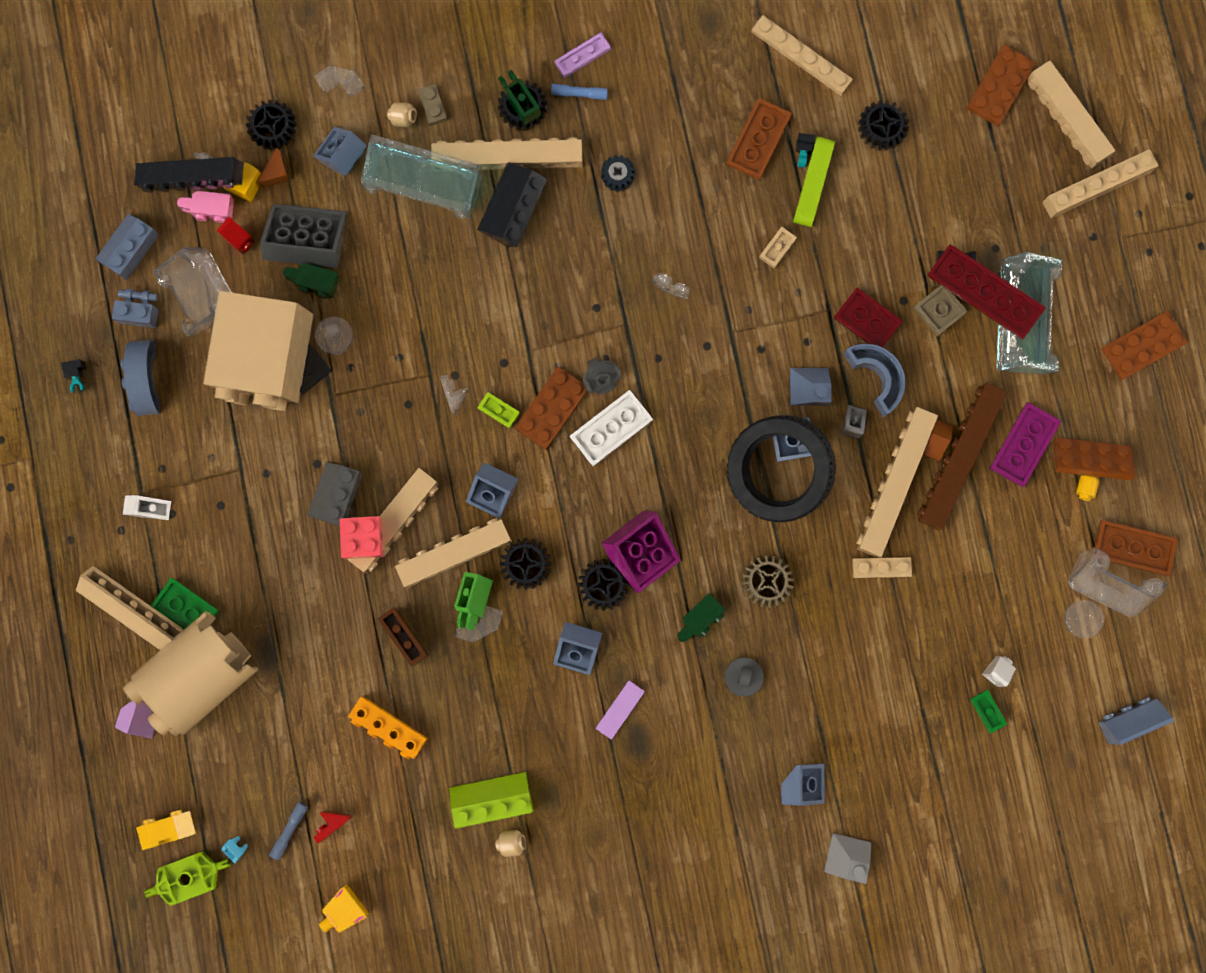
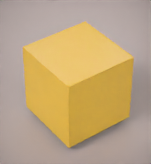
[224,162,261,202]

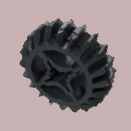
[497,80,548,131]
[246,99,297,150]
[858,100,909,151]
[500,538,552,590]
[577,559,630,611]

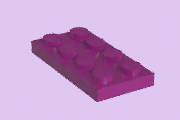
[989,402,1061,488]

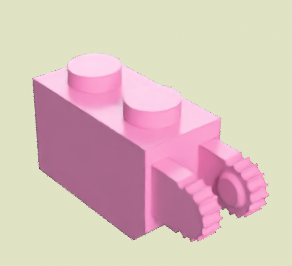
[177,191,235,223]

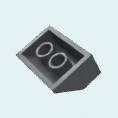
[307,462,363,527]

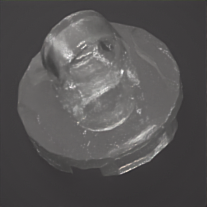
[315,316,354,355]

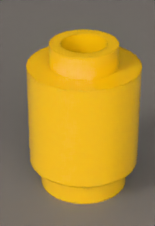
[1076,475,1100,501]

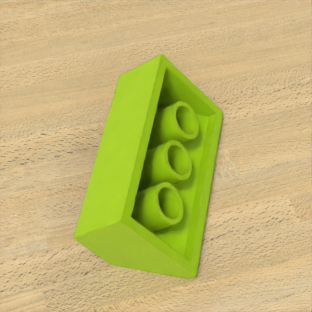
[449,772,534,829]

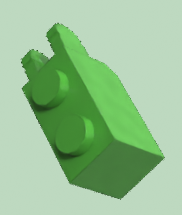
[455,572,493,630]

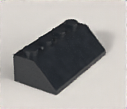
[477,162,547,247]

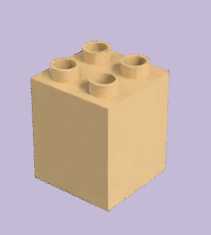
[203,291,313,411]

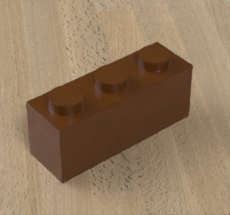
[377,607,429,667]

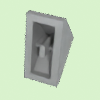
[840,405,867,439]

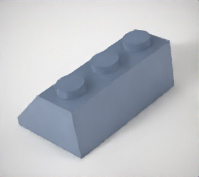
[96,214,159,280]
[1098,697,1174,745]

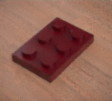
[833,288,902,348]

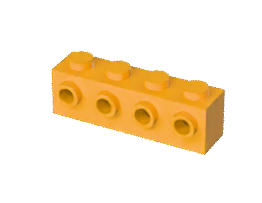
[348,696,428,760]

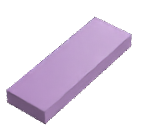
[554,33,611,78]
[595,681,645,740]

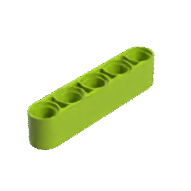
[793,136,835,227]

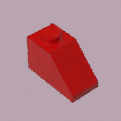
[217,217,255,255]

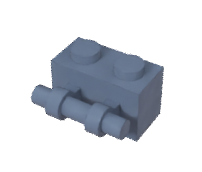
[112,289,159,328]

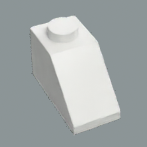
[123,495,171,520]
[982,656,1016,687]

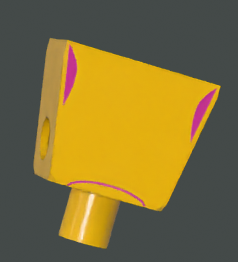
[319,884,370,933]

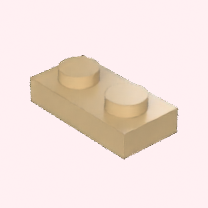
[759,227,797,268]

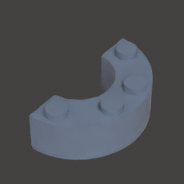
[121,339,160,416]
[843,344,905,418]

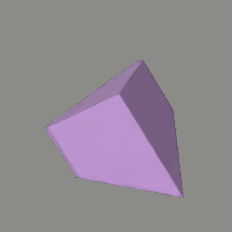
[115,701,155,739]

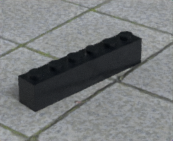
[134,157,244,193]

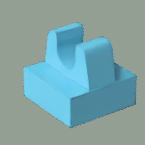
[221,836,248,863]

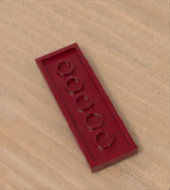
[927,244,1046,340]

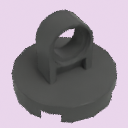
[583,358,621,395]
[724,658,763,697]

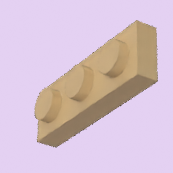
[852,557,912,578]

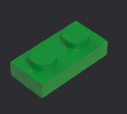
[969,690,1007,734]

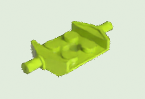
[144,851,230,906]

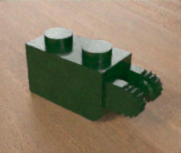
[498,70,541,125]
[282,263,340,299]
[677,593,725,643]

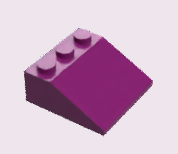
[602,511,681,593]

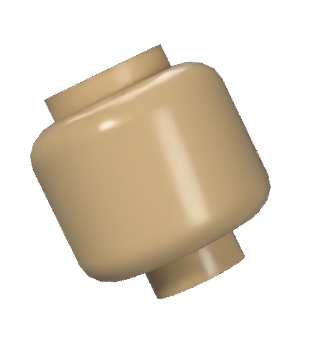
[387,102,417,128]
[496,830,526,857]

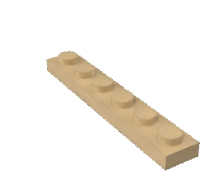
[751,15,853,96]

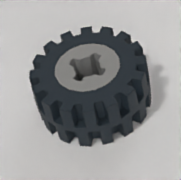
[601,155,635,192]

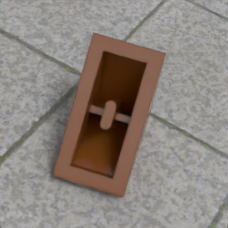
[257,148,290,188]
[923,420,953,461]

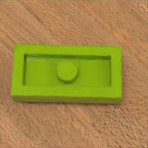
[477,392,520,429]

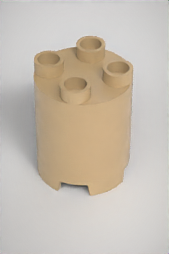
[123,612,258,736]

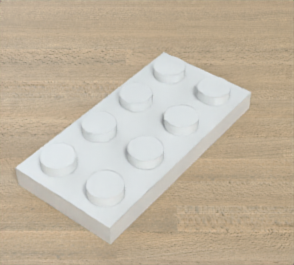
[570,390,653,467]

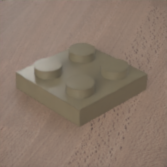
[913,285,968,337]

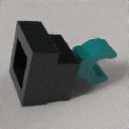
[795,133,815,167]
[61,359,86,393]

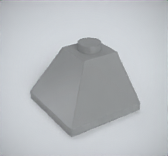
[824,833,871,884]

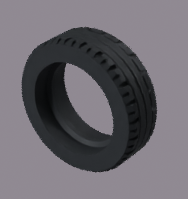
[727,415,836,523]

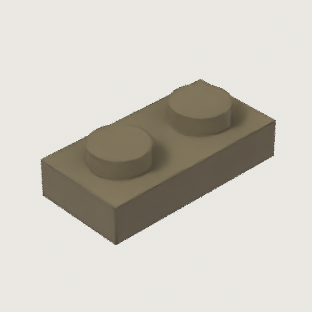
[418,84,447,126]

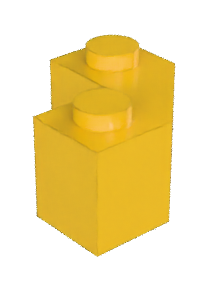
[136,810,196,850]

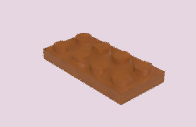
[966,45,1036,127]
[726,98,792,181]
[1101,311,1188,381]
[515,367,588,450]
[1053,437,1135,481]
[1092,520,1178,576]

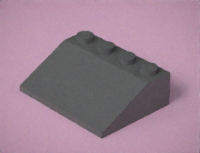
[260,204,347,268]

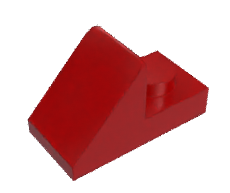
[313,811,352,844]

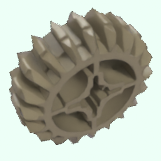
[741,555,794,608]

